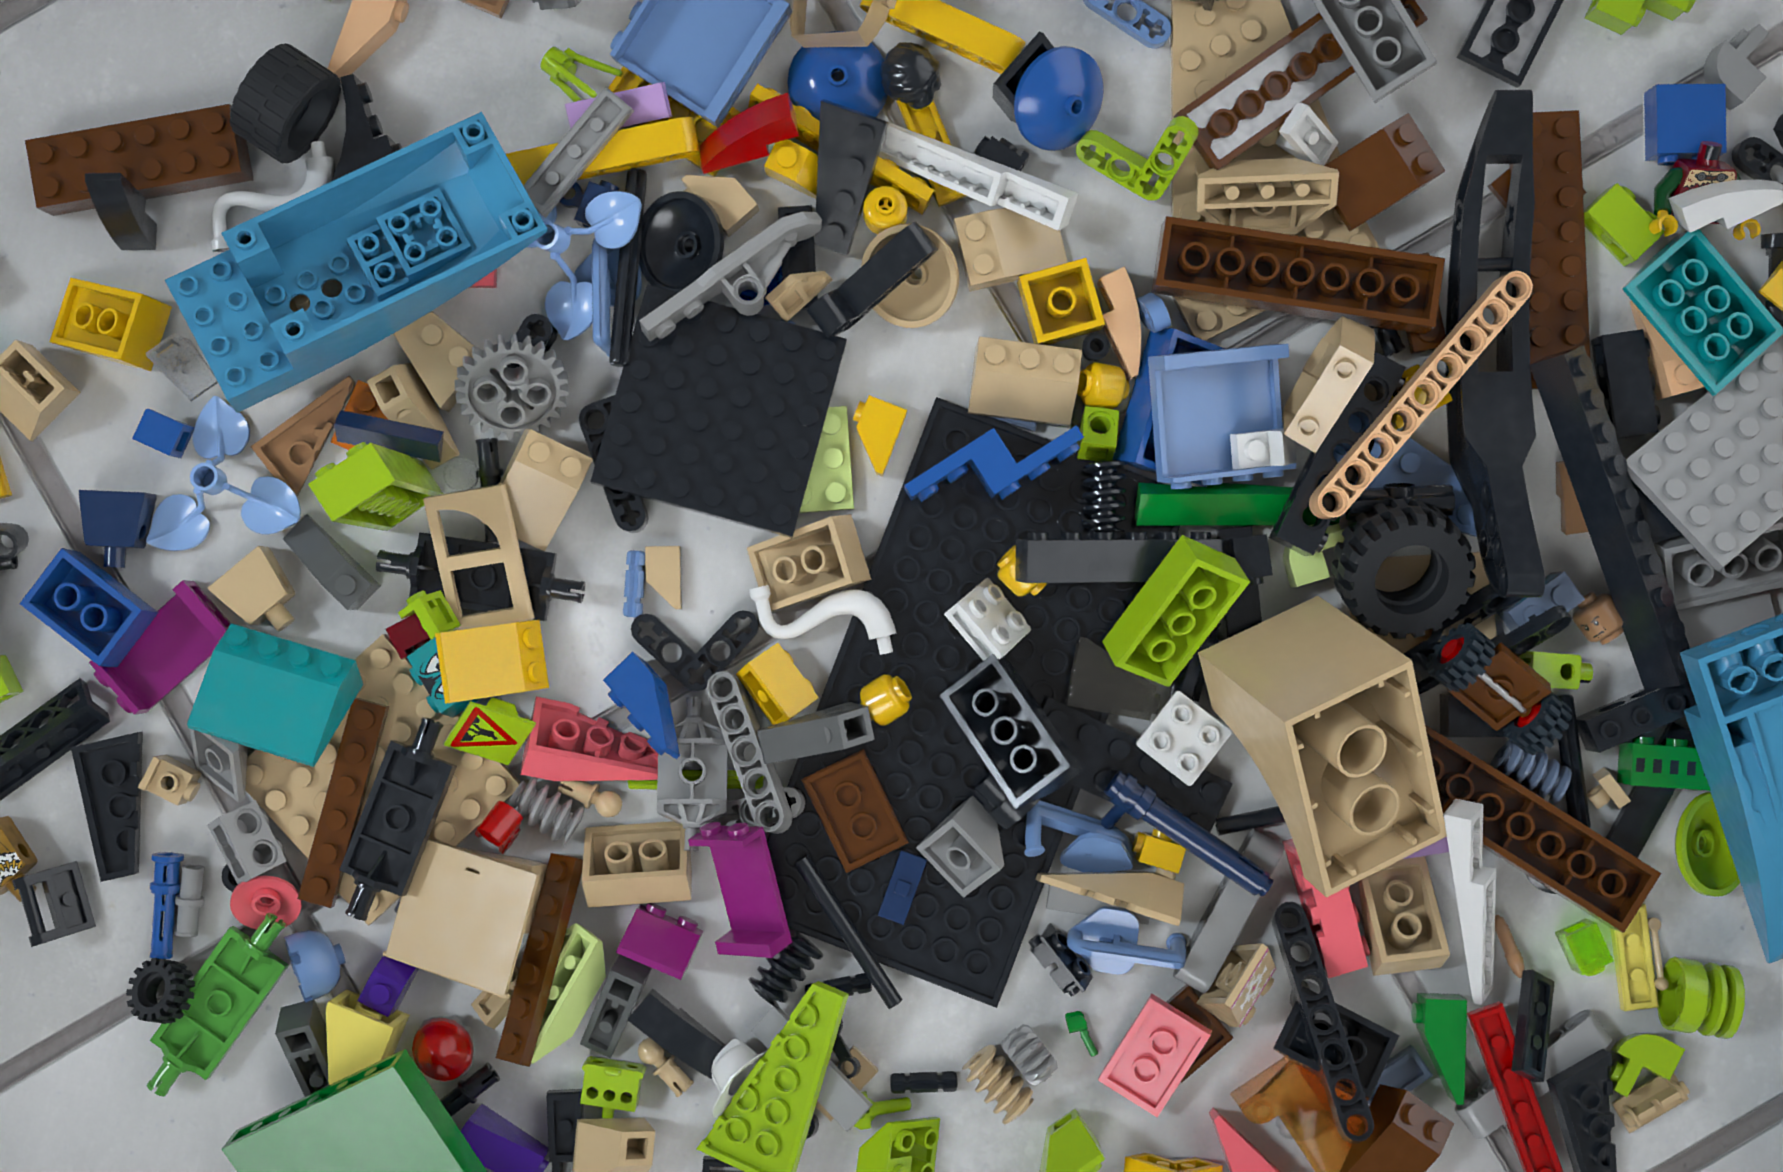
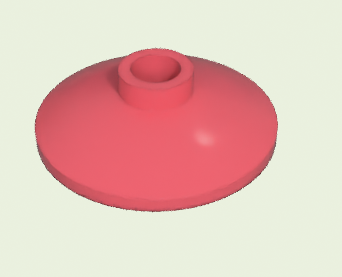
[230,876,302,930]

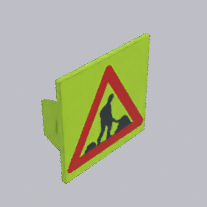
[443,697,536,765]

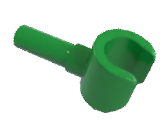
[1065,1011,1098,1057]

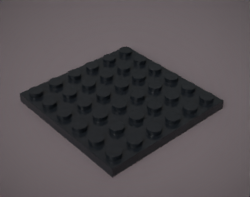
[590,284,847,538]

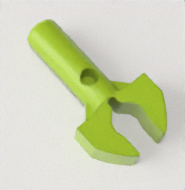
[854,1091,912,1130]

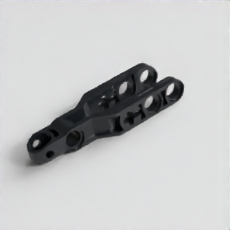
[1403,584,1572,694]

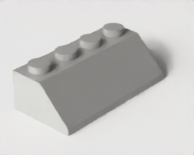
[1653,517,1783,611]

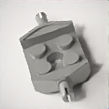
[657,696,728,851]

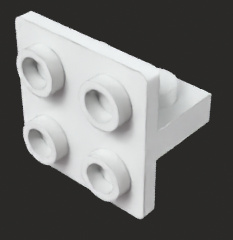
[944,578,1031,661]
[1136,691,1232,786]

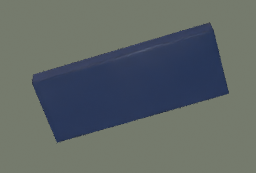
[878,850,927,925]

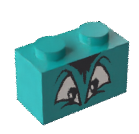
[407,638,481,718]

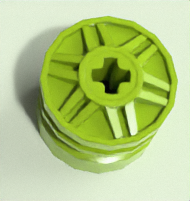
[1657,957,1745,1039]

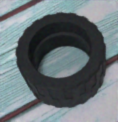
[230,43,341,164]

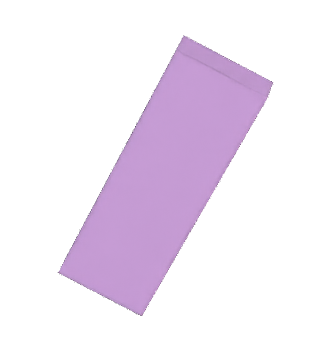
[565,82,672,129]

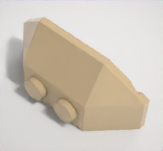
[1196,158,1339,234]

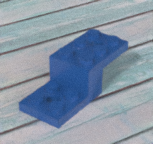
[904,425,1084,502]

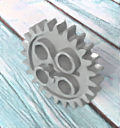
[455,333,569,440]

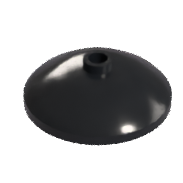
[639,191,724,293]

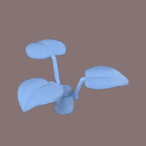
[527,191,642,340]
[146,396,301,551]

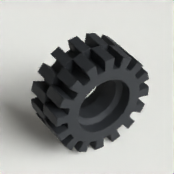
[126,958,195,1024]

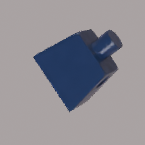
[79,490,156,568]

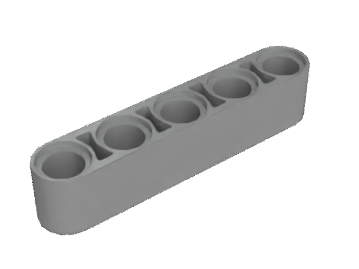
[707,671,793,834]
[1173,829,1284,993]
[1454,1009,1612,1139]

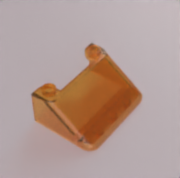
[1230,1057,1363,1172]

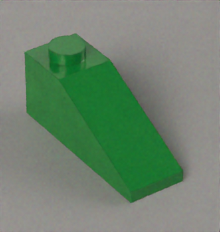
[1411,993,1467,1105]

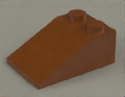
[1324,113,1445,232]
[1340,1084,1454,1172]

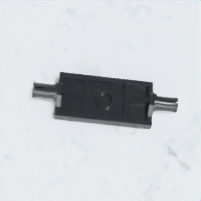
[376,532,586,621]
[340,717,457,921]

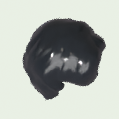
[880,42,941,109]

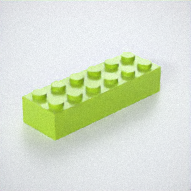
[308,442,444,531]

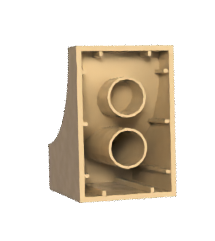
[1198,596,1447,897]

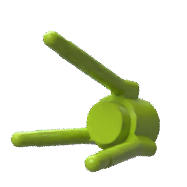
[540,47,622,102]

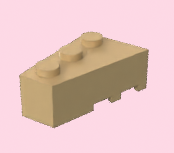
[393,311,475,412]

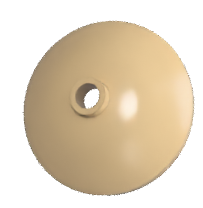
[861,224,959,328]

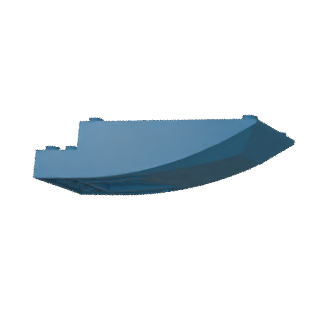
[165,112,548,413]
[1680,613,1783,964]

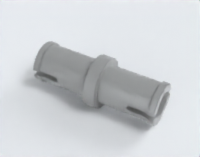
[175,864,205,937]

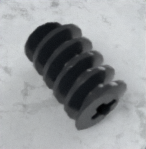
[1081,461,1127,532]
[748,932,823,1008]

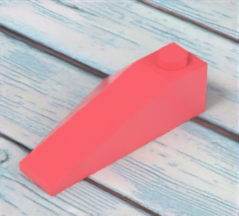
[520,697,658,781]

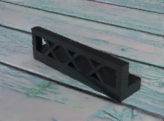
[0,678,110,801]

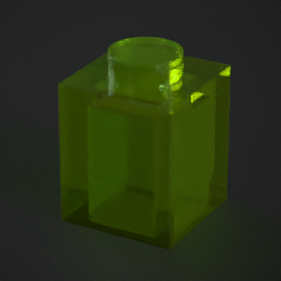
[1555,918,1614,976]

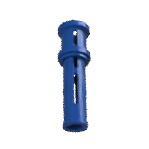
[150,852,184,959]

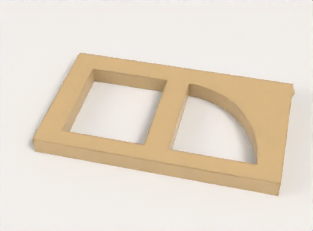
[423,483,535,631]

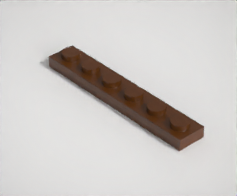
[297,697,390,908]
[495,853,583,1067]

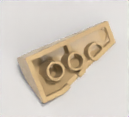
[1035,867,1184,926]

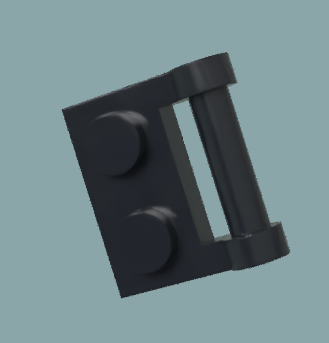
[12,861,96,947]

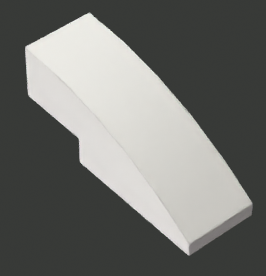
[1668,180,1783,232]

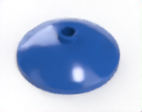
[787,31,888,121]
[1014,46,1104,151]

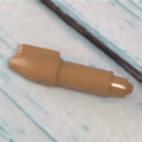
[1495,915,1525,978]

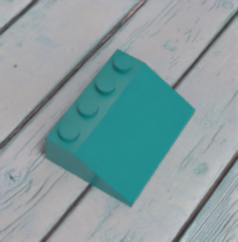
[1622,229,1783,396]
[187,623,364,767]

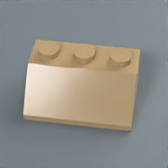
[968,336,1082,427]
[582,821,692,908]

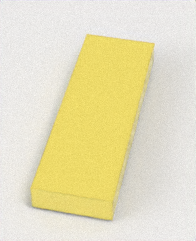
[1610,904,1659,1011]

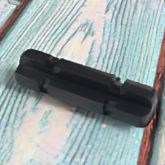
[804,973,872,996]
[890,1071,958,1094]

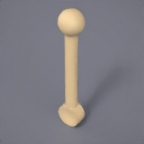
[1648,917,1669,991]

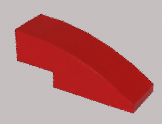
[699,93,799,174]

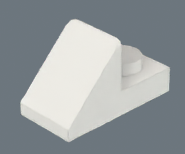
[1276,102,1339,166]
[1230,428,1297,469]

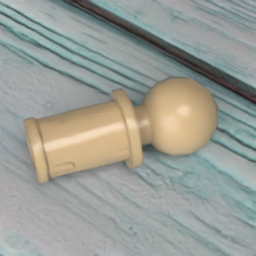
[558,781,622,817]
[638,1038,694,1097]

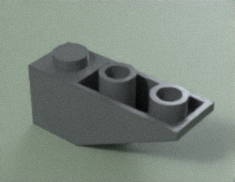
[757,702,875,764]

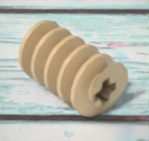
[962,1045,1034,1125]

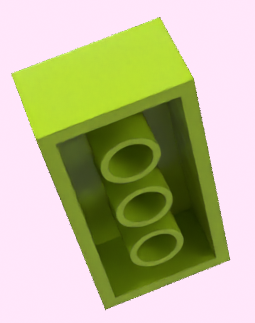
[1102,535,1250,687]

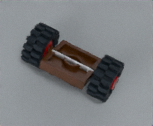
[1426,623,1572,755]

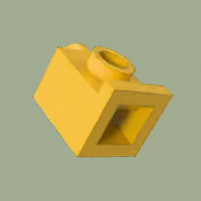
[1132,829,1186,874]

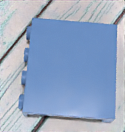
[610,0,792,128]
[1148,344,1297,489]

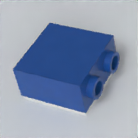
[1643,84,1727,166]

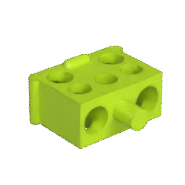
[580,1056,647,1119]

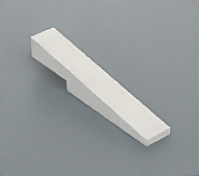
[879,123,1079,230]
[1443,799,1496,1005]

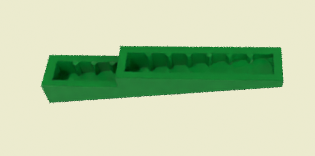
[1135,483,1340,526]

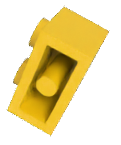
[736,643,819,725]

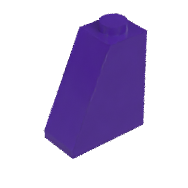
[461,1104,549,1172]

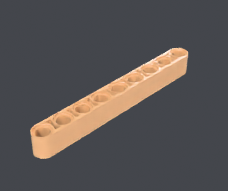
[1309,271,1533,519]

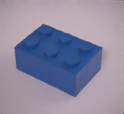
[19,548,159,667]

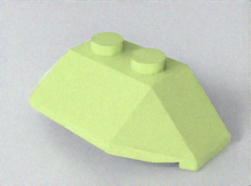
[531,923,606,1064]

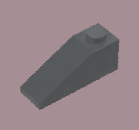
[283,514,381,610]
[580,954,652,1059]
[275,1000,329,1097]

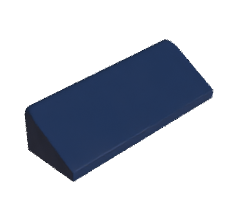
[334,410,444,462]

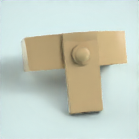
[789,0,897,48]
[1283,316,1377,453]

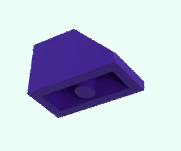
[357,956,419,1017]

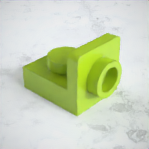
[398,590,461,640]

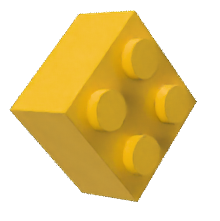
[1017,258,1105,345]

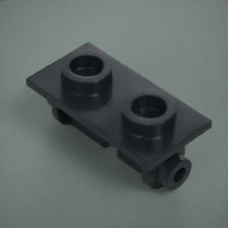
[1028,923,1093,997]

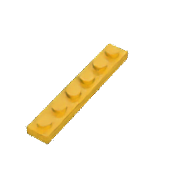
[748,83,934,215]

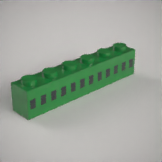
[1617,736,1711,791]

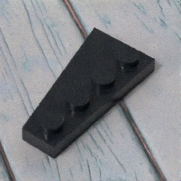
[814,99,889,255]
[71,731,143,882]
[1546,1049,1617,1172]

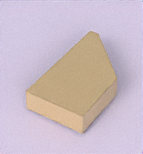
[765,271,833,322]
[645,546,682,609]

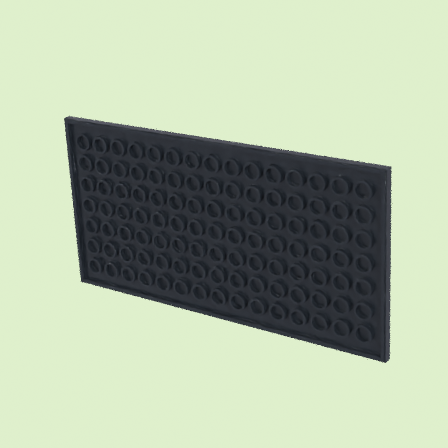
[767,397,1180,1008]

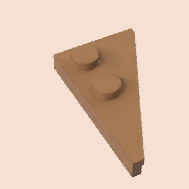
[250,376,356,496]

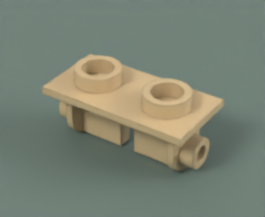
[1611,1073,1690,1134]

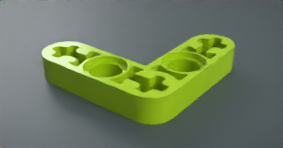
[1076,116,1199,201]

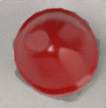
[412,1015,474,1081]

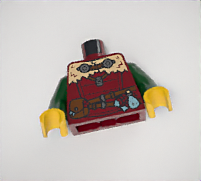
[1649,141,1761,240]

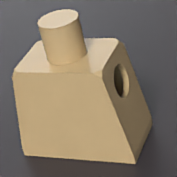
[208,546,295,632]

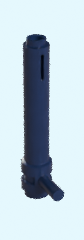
[1101,771,1274,897]

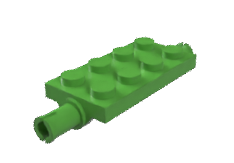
[147,913,289,1097]

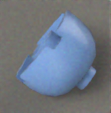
[284,930,346,1003]

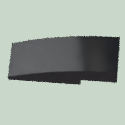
[85,173,157,250]
[628,988,726,1079]

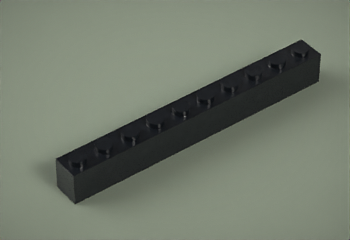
[1530,345,1690,690]

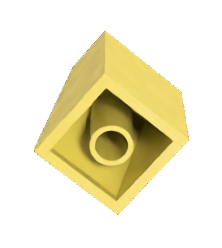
[326,989,410,1085]

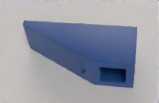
[603,651,680,759]

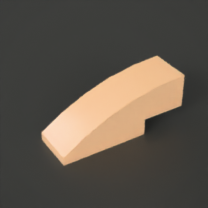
[1097,266,1141,381]

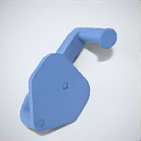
[574,238,642,356]
[1024,801,1134,872]
[1067,906,1186,975]

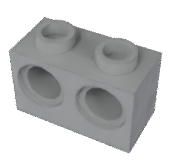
[207,800,287,884]

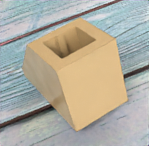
[681,175,760,237]

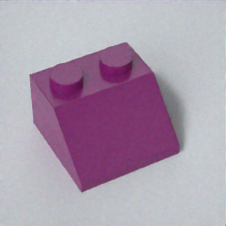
[616,903,703,980]

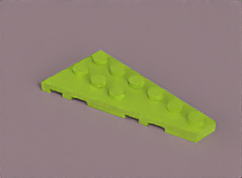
[696,981,849,1172]

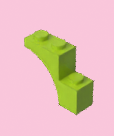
[1585,0,1696,35]

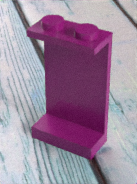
[89,580,231,715]
[688,822,792,958]

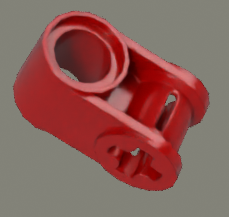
[475,801,523,855]

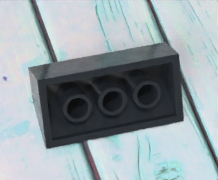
[940,654,1083,809]

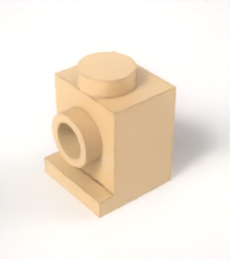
[138,754,202,806]

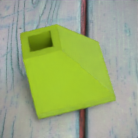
[1039,1108,1106,1172]
[856,1117,940,1172]

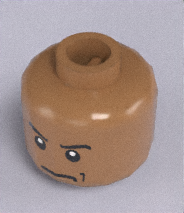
[1572,592,1624,645]

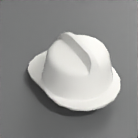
[711,1039,766,1118]

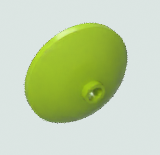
[1675,792,1740,897]

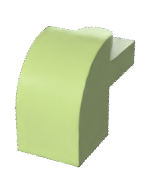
[1283,523,1345,588]

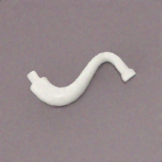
[211,141,335,253]
[749,585,896,655]

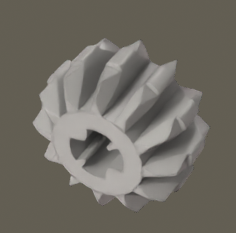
[1002,1024,1058,1086]

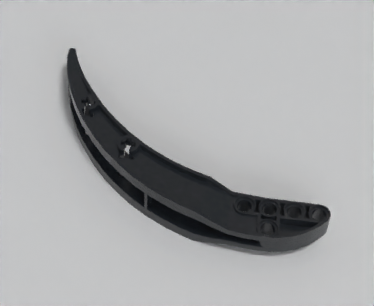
[1445,90,1545,598]

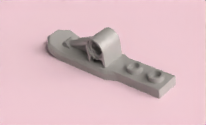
[639,211,822,342]

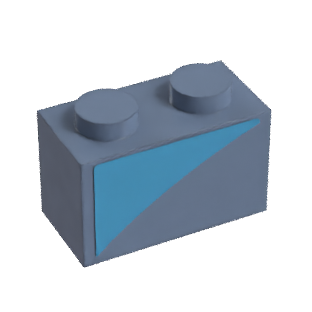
[1497,571,1585,631]

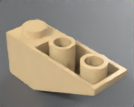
[367,363,460,470]

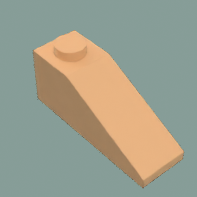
[327,0,409,82]
[1630,301,1704,400]

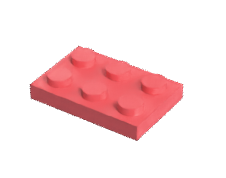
[1098,993,1212,1118]

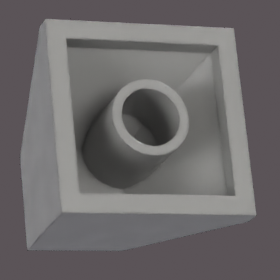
[188,718,248,803]
[916,795,1004,898]

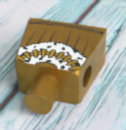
[0,816,38,902]

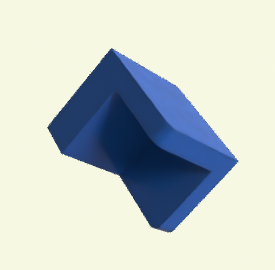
[132,409,194,458]

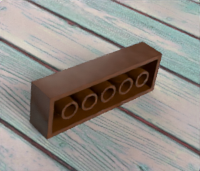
[25,104,254,216]

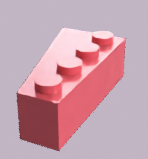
[1282,839,1370,979]

